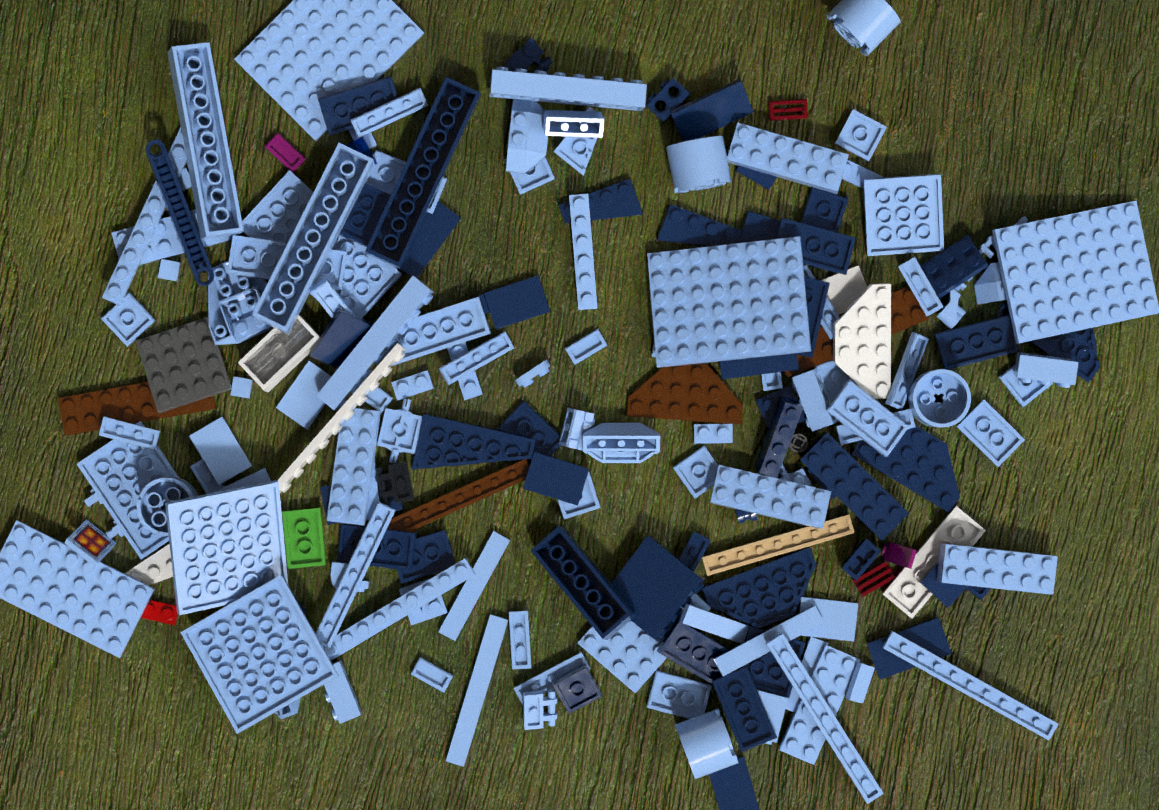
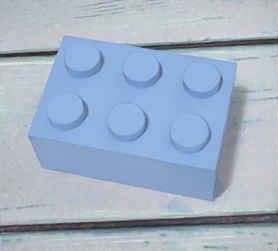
[1014,352,1078,388]

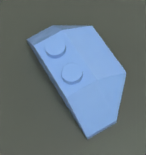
[506,99,548,173]
[974,262,1007,305]
[583,423,660,463]

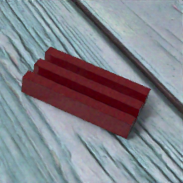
[769,99,808,121]
[853,561,896,597]

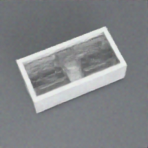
[238,314,320,392]

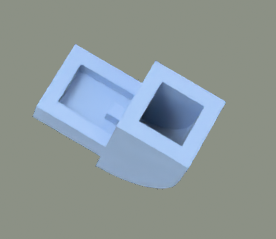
[331,561,370,592]

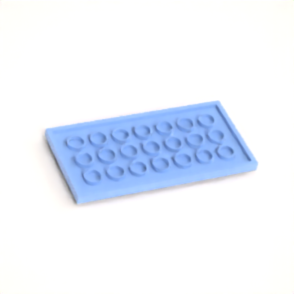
[242,170,402,318]
[0,520,155,658]

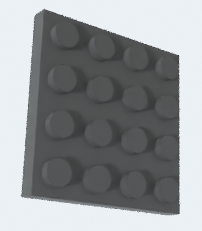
[136,317,232,413]

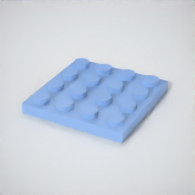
[863,174,944,256]

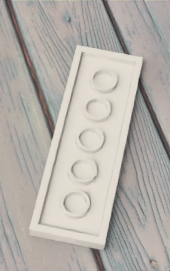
[882,506,986,619]

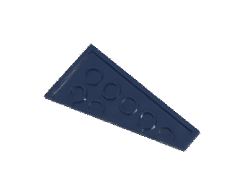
[411,413,536,470]

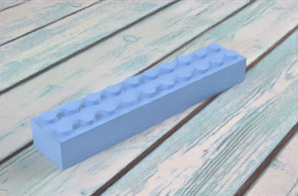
[167,42,244,240]
[252,143,375,335]

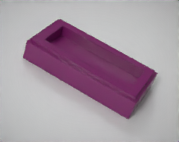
[265,133,306,173]

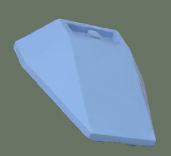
[208,261,273,345]

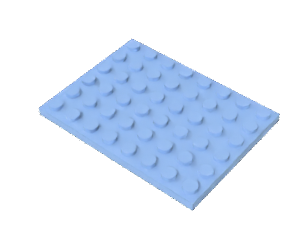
[234,0,424,141]
[992,201,1159,344]
[647,236,811,368]

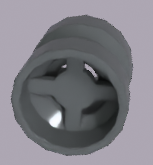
[789,433,808,453]

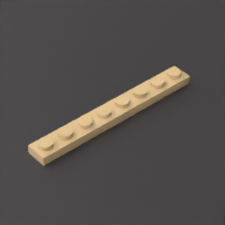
[702,514,855,576]

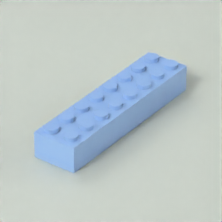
[489,67,647,111]

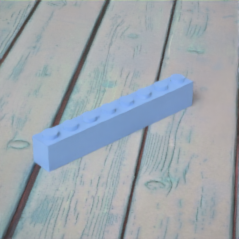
[316,276,434,411]

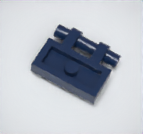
[503,38,553,73]

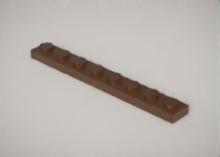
[388,459,530,532]

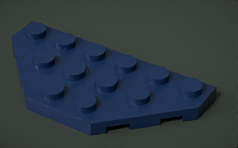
[995,300,1100,383]
[851,425,960,513]
[702,547,816,628]

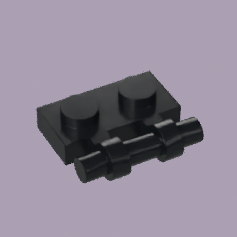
[375,462,415,505]

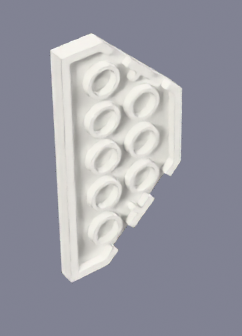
[833,283,891,399]

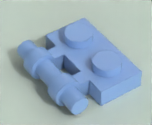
[523,689,557,730]

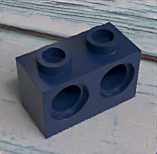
[646,78,690,123]
[840,538,881,581]

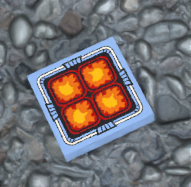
[65,520,116,566]

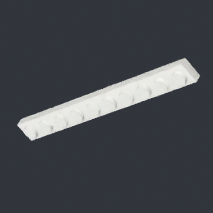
[277,343,406,493]

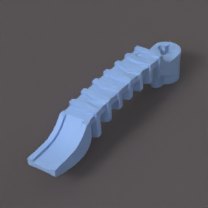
[936,216,1028,329]

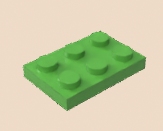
[282,508,327,569]

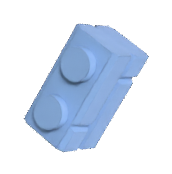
[559,408,595,451]

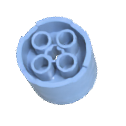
[826,0,901,56]
[666,136,732,193]
[908,369,971,427]
[137,477,199,536]
[675,709,738,779]

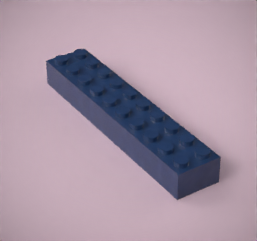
[365,77,481,270]

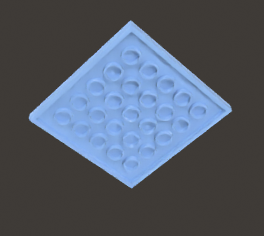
[165,480,289,615]
[180,575,339,734]

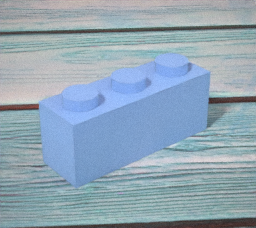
[543,110,604,138]
[792,368,838,432]
[324,660,362,724]

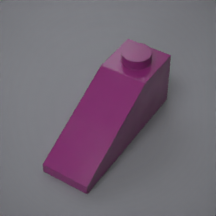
[881,541,917,569]

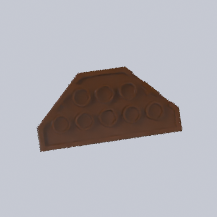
[627,364,743,424]

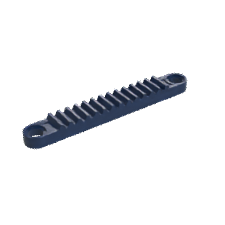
[145,140,214,286]

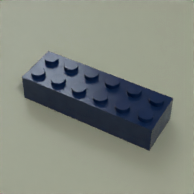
[798,431,909,541]
[531,526,637,640]

